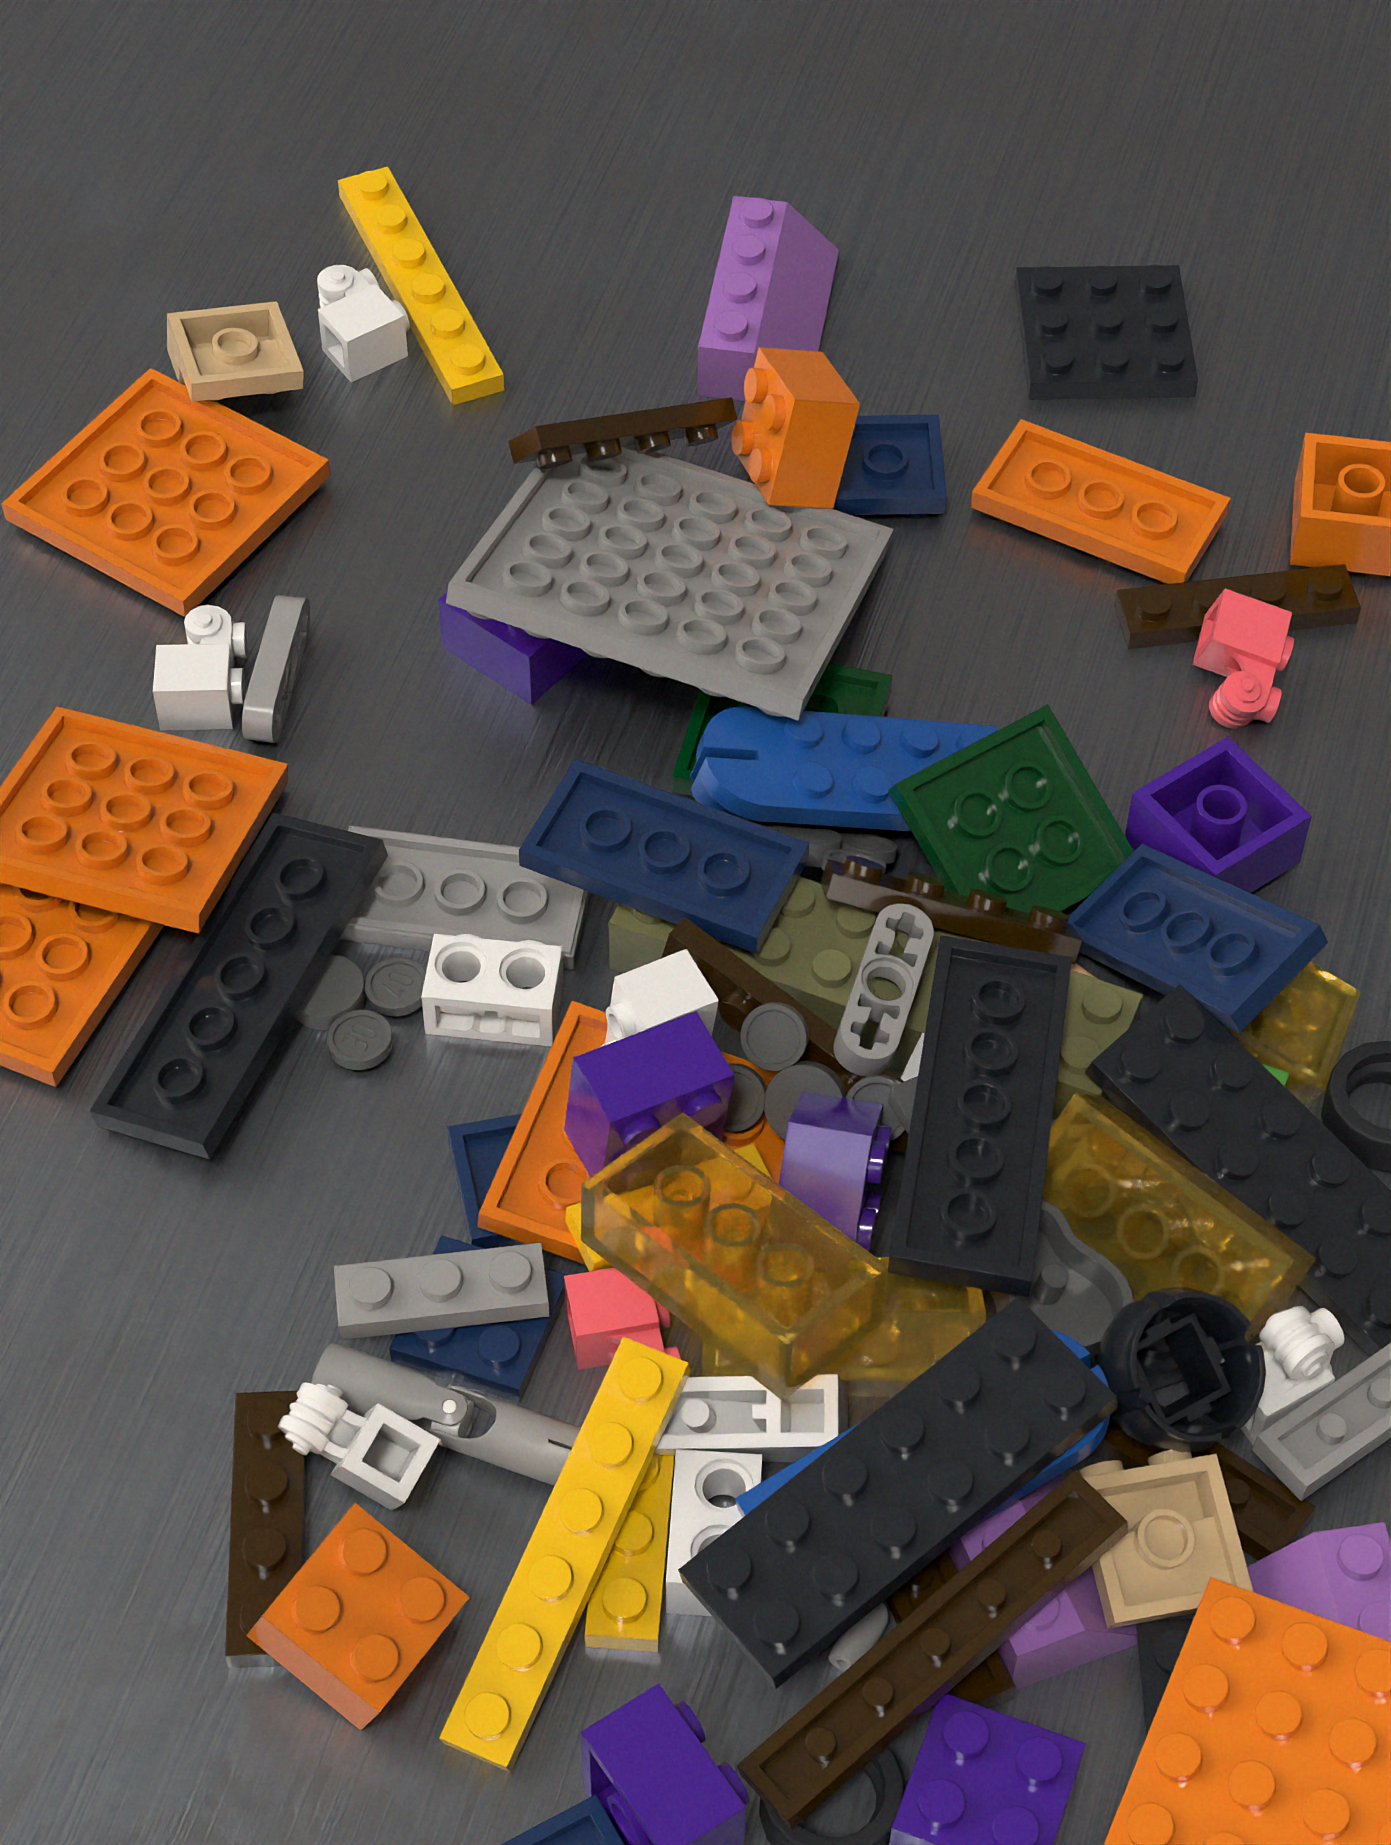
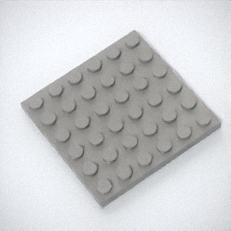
[446,446,894,720]

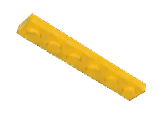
[338,166,505,406]
[439,1337,691,1773]

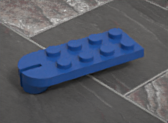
[689,706,997,831]

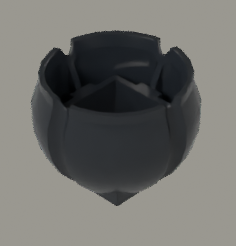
[1095,1287,1266,1452]

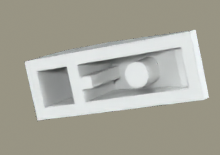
[654,1374,848,1462]

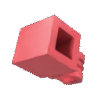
[1192,588,1294,729]
[564,1262,680,1370]

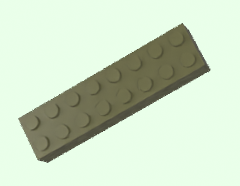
[608,877,1143,1120]

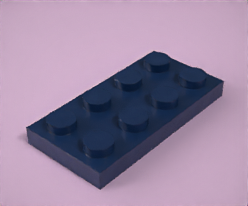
[519,759,810,954]
[1068,844,1328,1033]

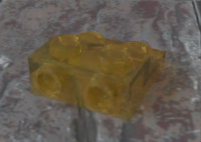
[1220,961,1361,1101]

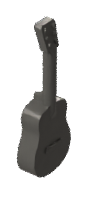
[888,1076,1134,1361]

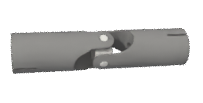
[311,1342,581,1486]

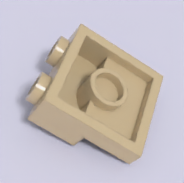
[167,301,304,402]
[1079,1450,1253,1629]

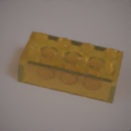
[581,1113,888,1401]

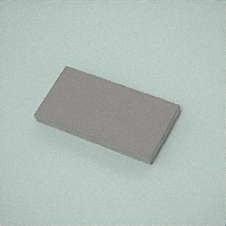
[339,825,591,970]

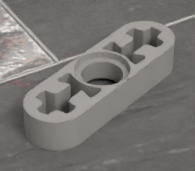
[242,595,310,743]
[833,904,934,1076]

